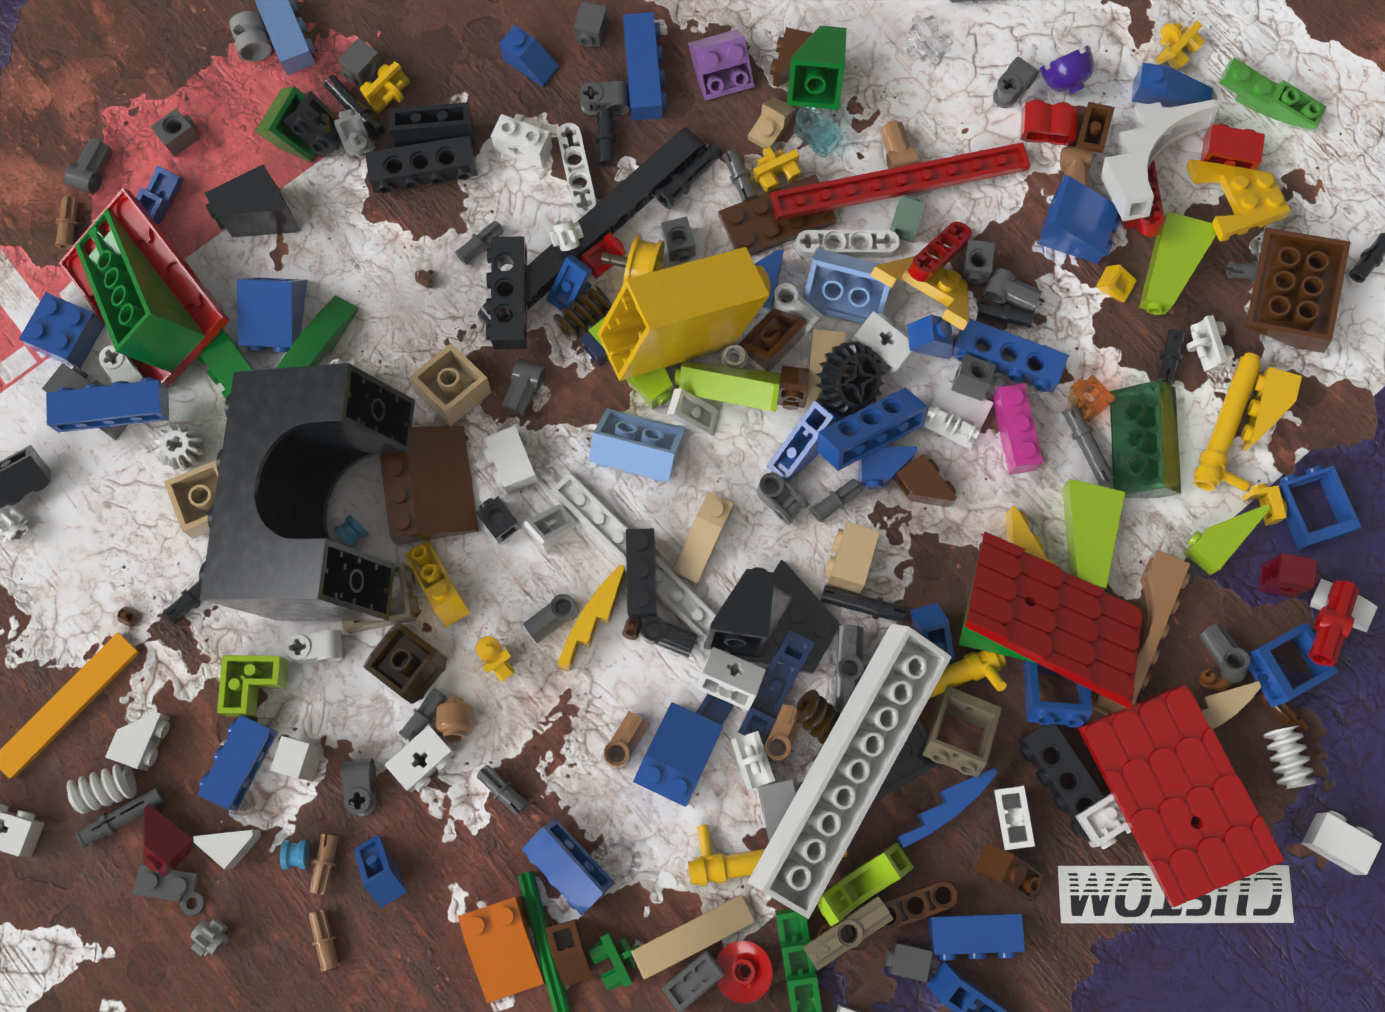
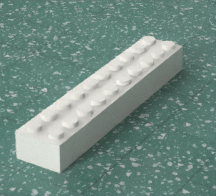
[747,624,952,919]

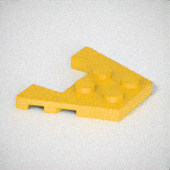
[1186,159,1291,242]
[870,256,969,330]

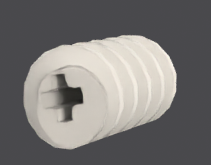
[1264,725,1317,789]
[67,764,137,814]

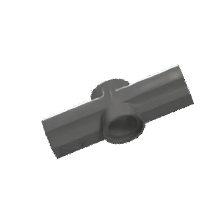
[835,625,864,713]

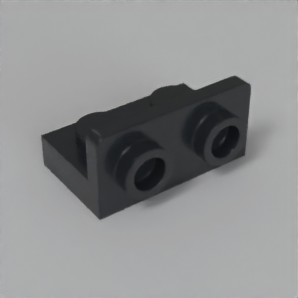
[284,91,342,157]

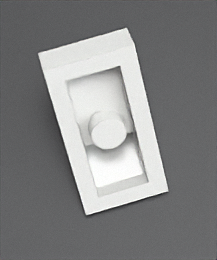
[667,388,719,435]

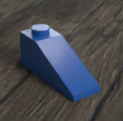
[1131,62,1213,108]
[766,400,844,483]
[926,961,1010,1012]

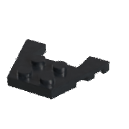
[730,560,841,674]

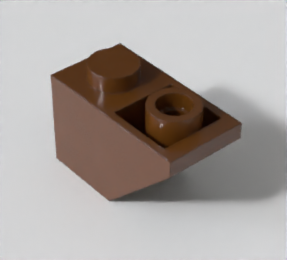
[770,27,813,87]
[777,365,809,410]
[893,454,957,507]
[974,843,1044,902]
[545,918,593,987]

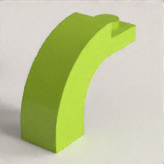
[817,843,914,926]

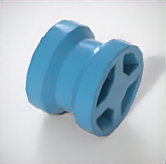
[333,514,369,548]
[280,840,311,870]

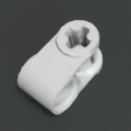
[99,345,145,383]
[284,630,343,664]

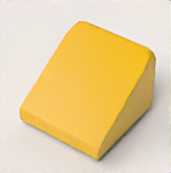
[1096,265,1137,302]

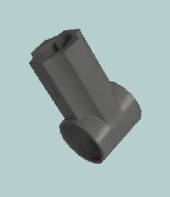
[64,138,113,194]
[983,268,1042,312]
[502,359,546,416]
[523,594,579,644]
[1199,624,1250,683]

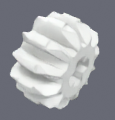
[154,424,204,471]

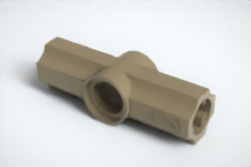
[803,897,893,971]

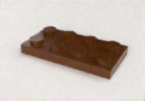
[718,174,837,256]

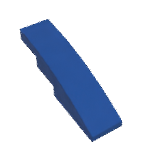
[136,165,184,225]
[895,768,997,848]

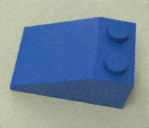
[633,702,724,807]

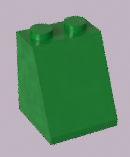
[787,26,847,110]

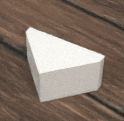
[524,504,578,552]
[193,830,261,869]

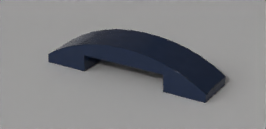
[738,629,815,745]

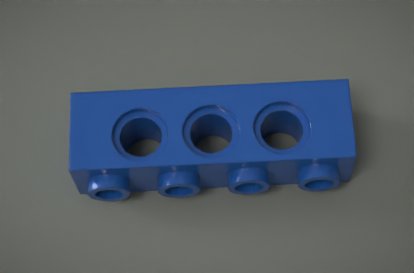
[952,318,1069,392]
[817,387,927,471]

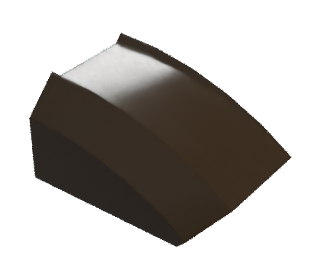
[363,621,447,704]

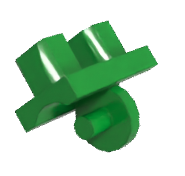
[588,933,640,990]

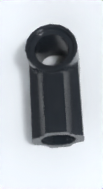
[641,616,698,658]

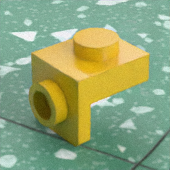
[1242,483,1287,526]

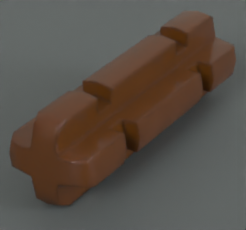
[1257,691,1309,733]

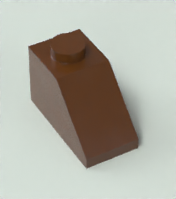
[1076,102,1115,154]

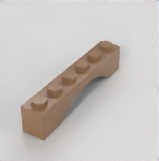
[1091,550,1190,715]

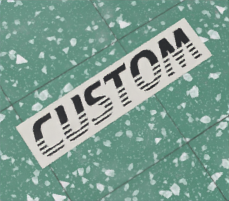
[1058,865,1294,923]

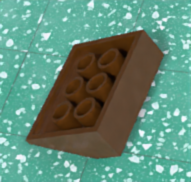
[1245,227,1351,353]
[380,426,479,545]

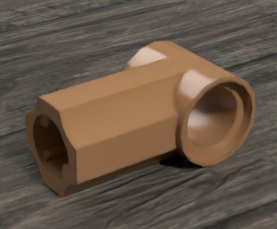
[880,120,919,169]
[1060,147,1092,188]
[764,704,802,764]
[604,711,650,770]

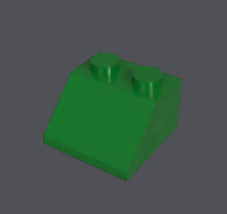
[255,86,316,162]

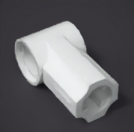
[773,283,824,335]

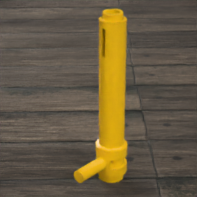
[1193,352,1262,491]
[929,650,1007,699]
[687,825,847,887]

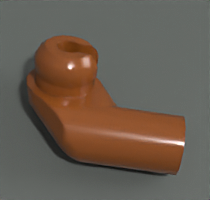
[1199,665,1237,692]

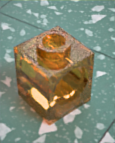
[1066,375,1116,423]

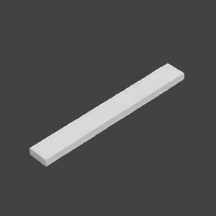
[550,472,717,643]

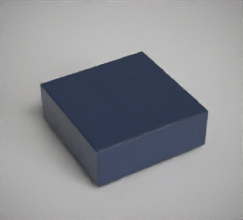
[581,332,608,366]

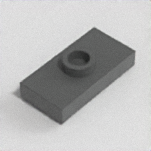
[661,950,727,1012]

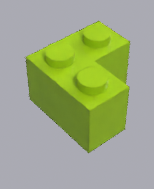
[217,655,289,717]

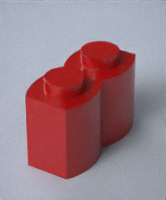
[1020,99,1078,146]

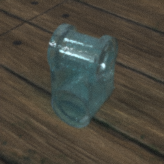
[793,107,844,157]

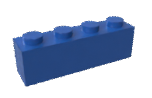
[623,12,667,121]
[46,378,169,433]

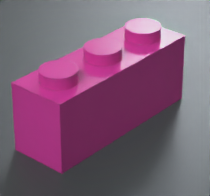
[992,383,1043,475]

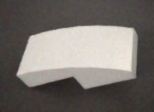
[1310,579,1377,632]

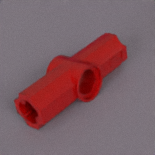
[1308,580,1360,666]

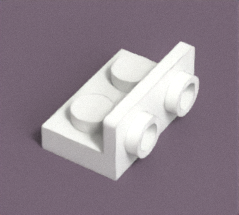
[1075,793,1131,849]

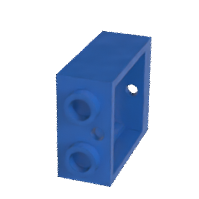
[1279,465,1362,551]
[1248,622,1338,707]
[1023,660,1092,727]

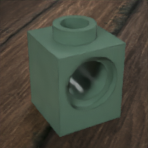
[890,196,926,243]

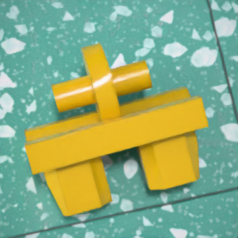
[1155,20,1205,70]
[360,61,410,114]
[752,147,801,193]
[476,636,515,682]

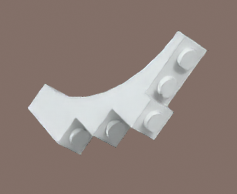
[1101,99,1219,221]

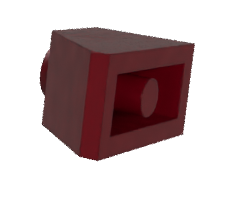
[143,804,193,877]

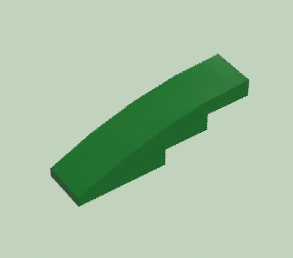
[276,295,359,369]
[775,909,822,1012]

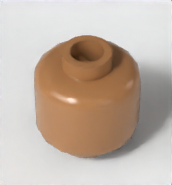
[435,697,473,742]

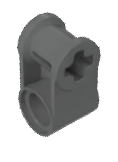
[993,56,1040,108]
[579,81,630,117]
[757,472,809,525]
[341,758,377,816]

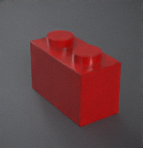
[1200,124,1265,170]

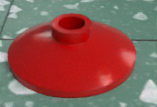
[716,940,773,1003]

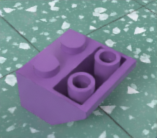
[688,29,754,101]

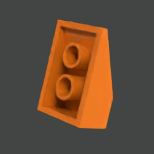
[458,896,545,1003]

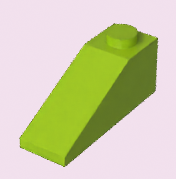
[1184,504,1271,575]

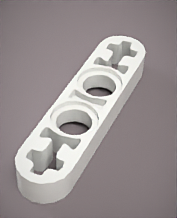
[557,123,596,219]
[795,230,900,258]

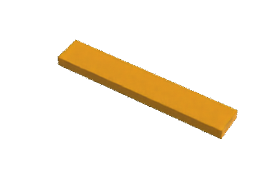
[0,632,140,780]

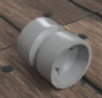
[229,11,272,62]

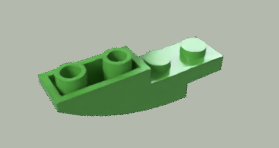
[1219,58,1327,130]

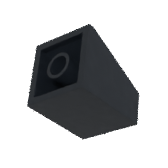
[205,164,300,237]
[704,567,775,657]

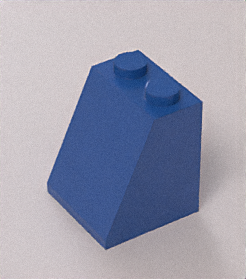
[1037,175,1121,264]
[237,277,307,352]

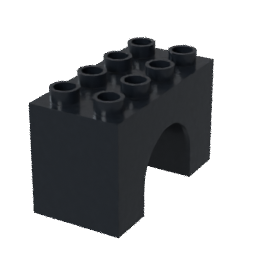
[199,363,415,621]

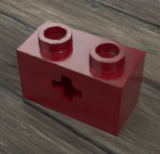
[1258,553,1319,598]

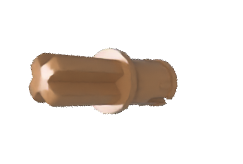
[55,196,78,250]
[310,834,340,895]
[309,909,340,972]

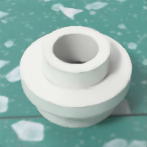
[721,345,748,368]

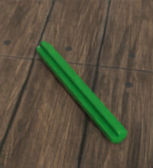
[518,871,572,1012]

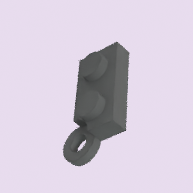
[133,864,205,916]

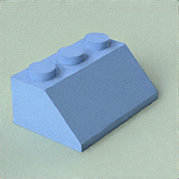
[803,248,890,324]
[588,408,685,482]

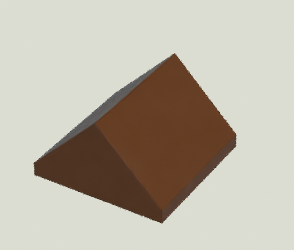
[738,308,807,371]

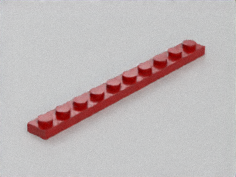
[770,142,1031,221]

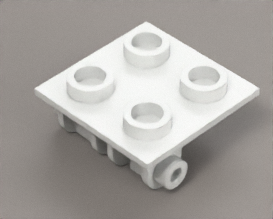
[923,379,994,450]

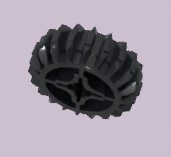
[816,342,885,416]

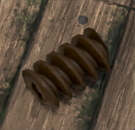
[553,286,612,341]
[794,690,841,745]

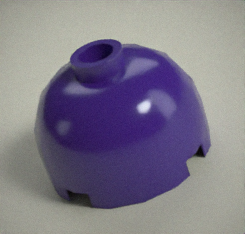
[1039,45,1095,94]

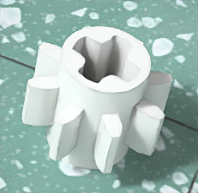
[549,218,584,251]
[0,508,29,543]

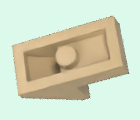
[748,97,797,149]

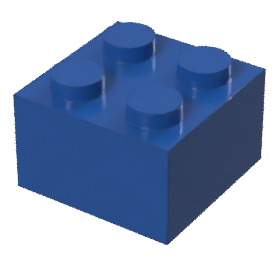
[19,292,105,369]

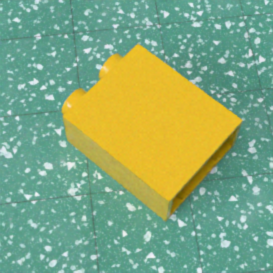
[597,247,770,381]

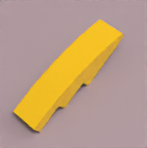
[557,565,626,671]

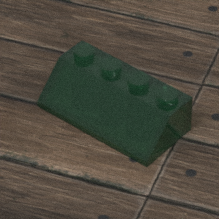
[1109,380,1181,498]

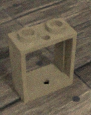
[342,561,419,634]
[922,686,1002,778]

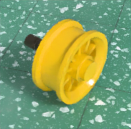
[601,234,665,284]

